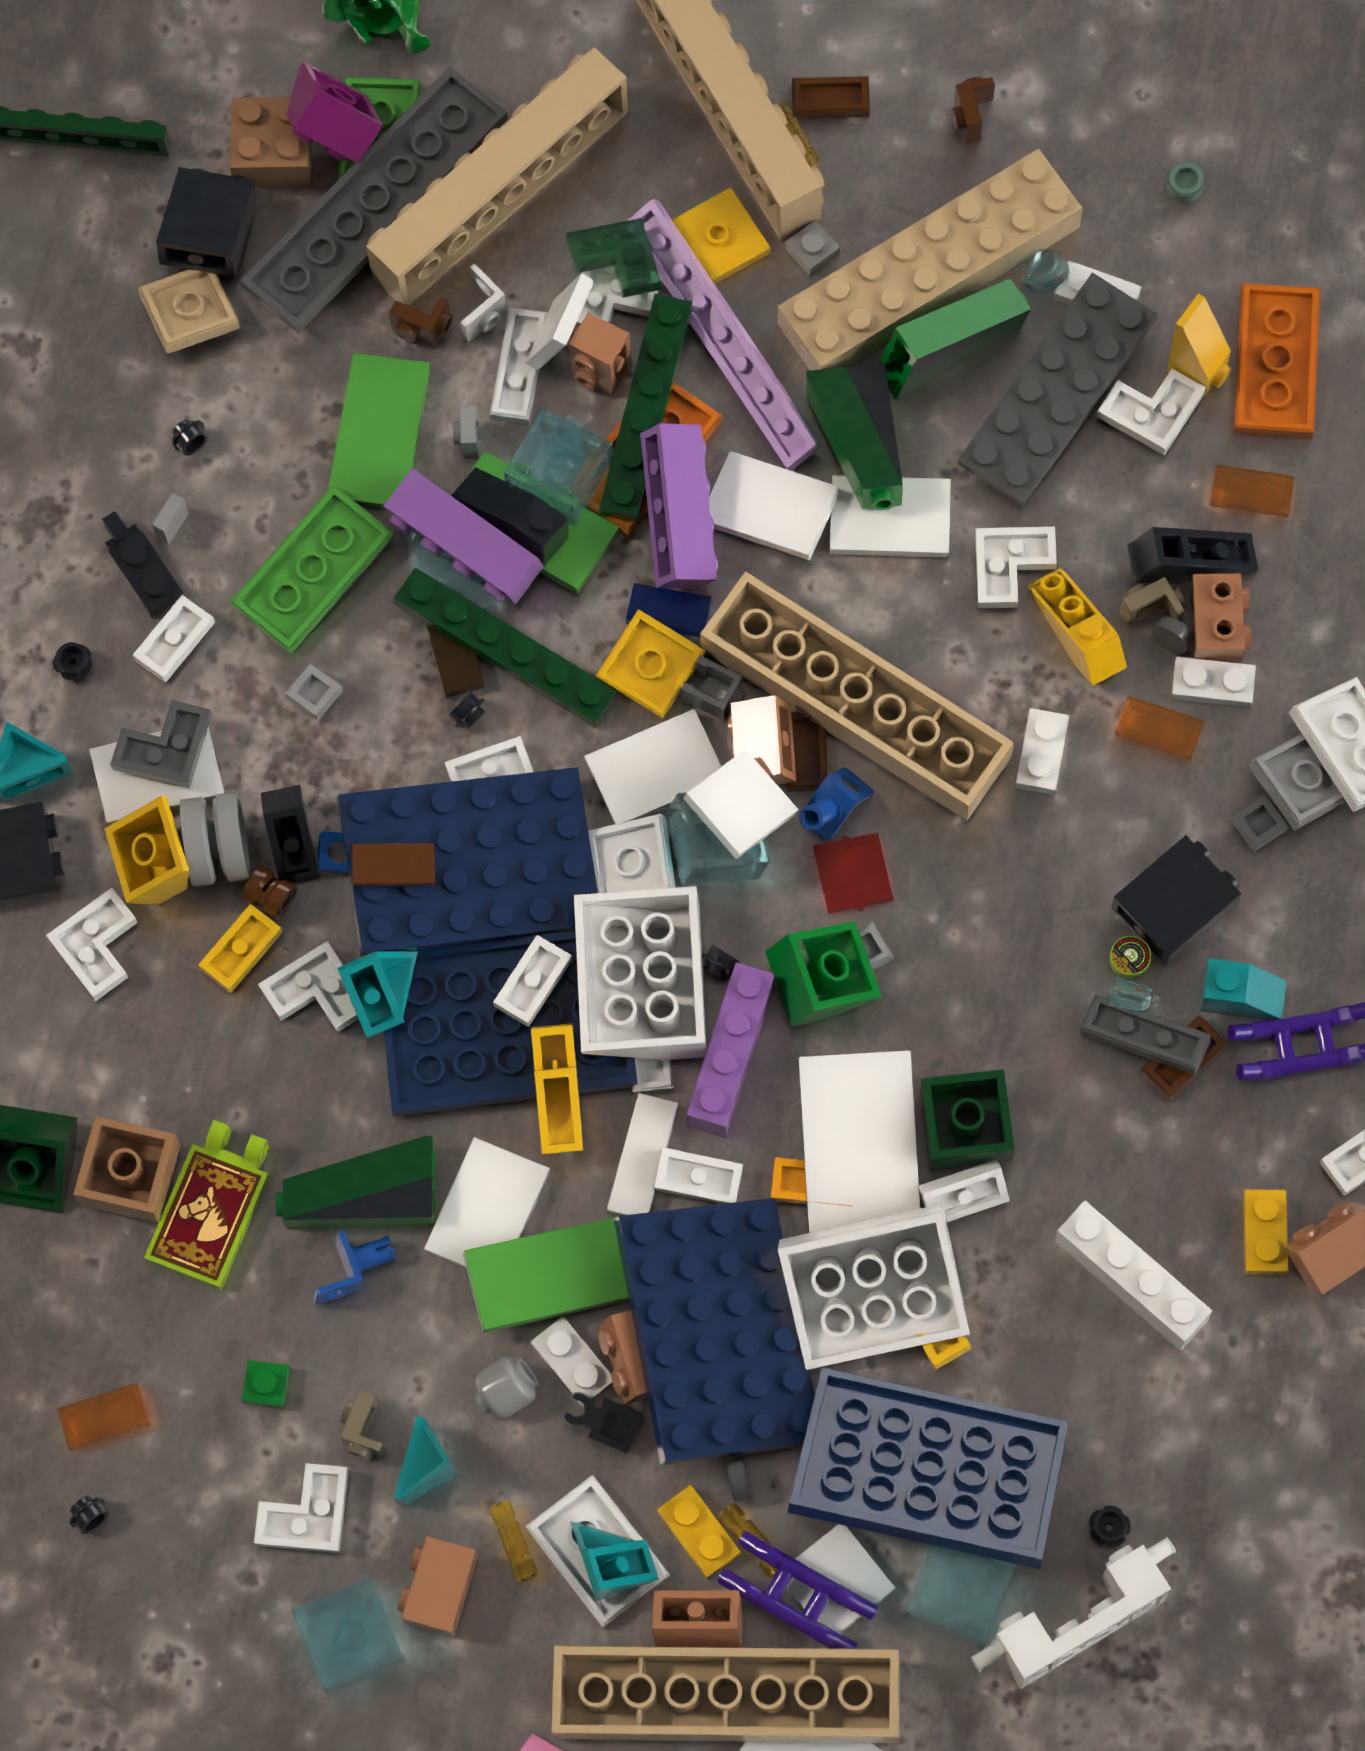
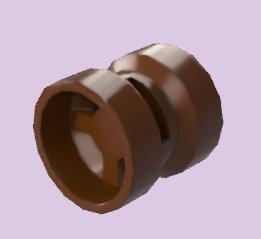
[241,865,298,920]

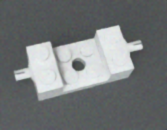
[970,1537,1176,1689]

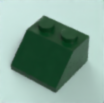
[0,1105,77,1212]

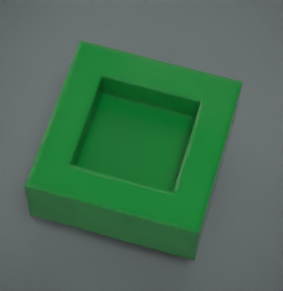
[241,1360,291,1409]

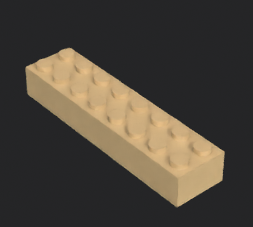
[636,0,825,240]
[366,47,629,306]
[778,148,1083,370]
[700,571,1014,821]
[551,1646,900,1743]

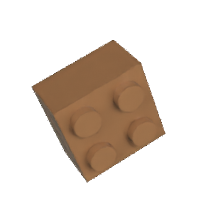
[230,97,313,188]
[73,1116,181,1224]

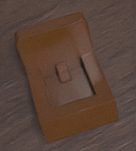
[951,77,995,143]
[389,297,453,347]

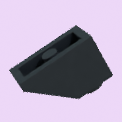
[261,785,319,882]

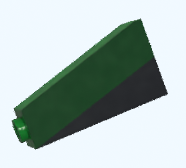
[878,278,1031,400]
[806,363,903,510]
[275,1136,436,1229]

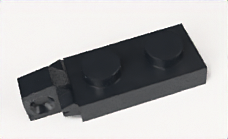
[102,511,185,618]

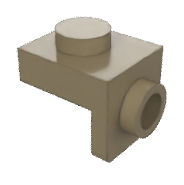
[1120,577,1186,625]
[340,1390,386,1461]

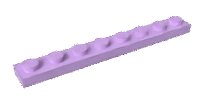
[624,199,822,470]

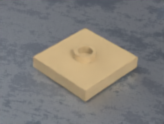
[138,269,240,354]

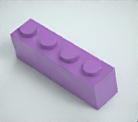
[640,423,718,589]
[384,468,544,605]
[686,962,775,1139]

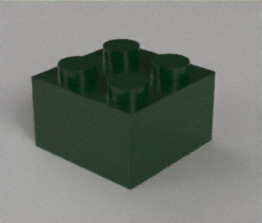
[920,1069,1015,1170]

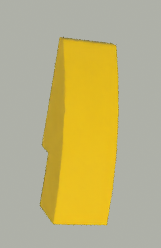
[531,1023,583,1154]

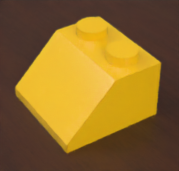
[104,796,189,905]

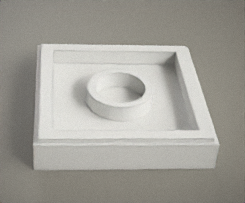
[525,273,594,370]
[683,749,799,859]
[588,814,676,893]
[786,1524,895,1633]

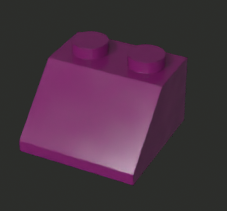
[286,61,383,164]

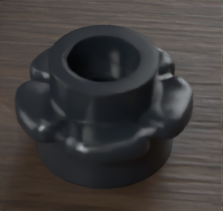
[171,419,208,456]
[53,642,92,681]
[449,692,485,728]
[702,945,740,980]
[69,1495,109,1534]
[1089,1506,1131,1548]

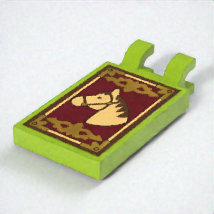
[144,1119,270,1290]

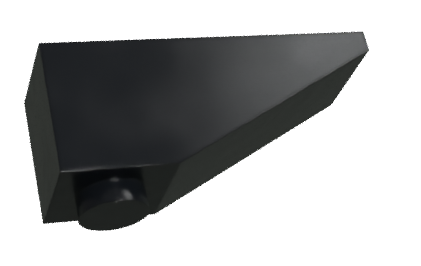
[451,467,569,566]
[1127,527,1258,584]

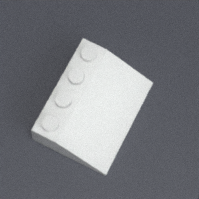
[574,886,708,1060]
[778,1204,970,1370]

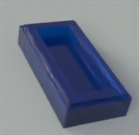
[626,583,712,638]

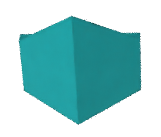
[0,721,73,803]
[338,951,418,1038]
[394,1416,457,1506]
[570,1521,659,1601]

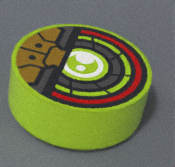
[1109,936,1151,979]

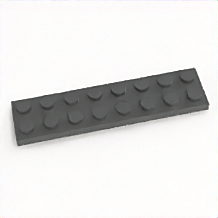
[240,66,508,334]

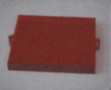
[813,832,893,914]

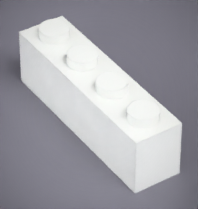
[1055,1200,1212,1351]

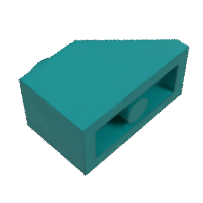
[1200,958,1286,1020]

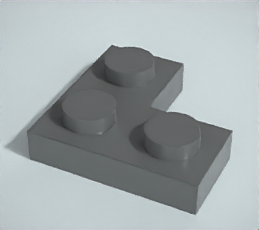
[110,700,212,788]

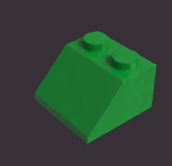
[765,921,882,1027]

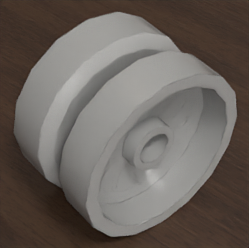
[180,791,251,887]

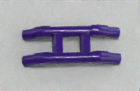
[1227,1002,1365,1080]
[718,1531,878,1649]

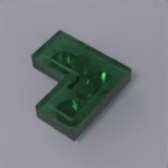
[566,218,661,298]

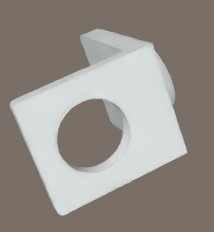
[460,263,507,343]

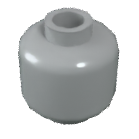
[474,1356,538,1419]

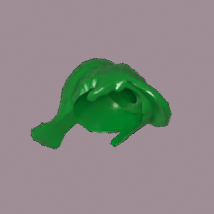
[322,0,433,54]

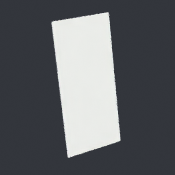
[799,1050,920,1233]

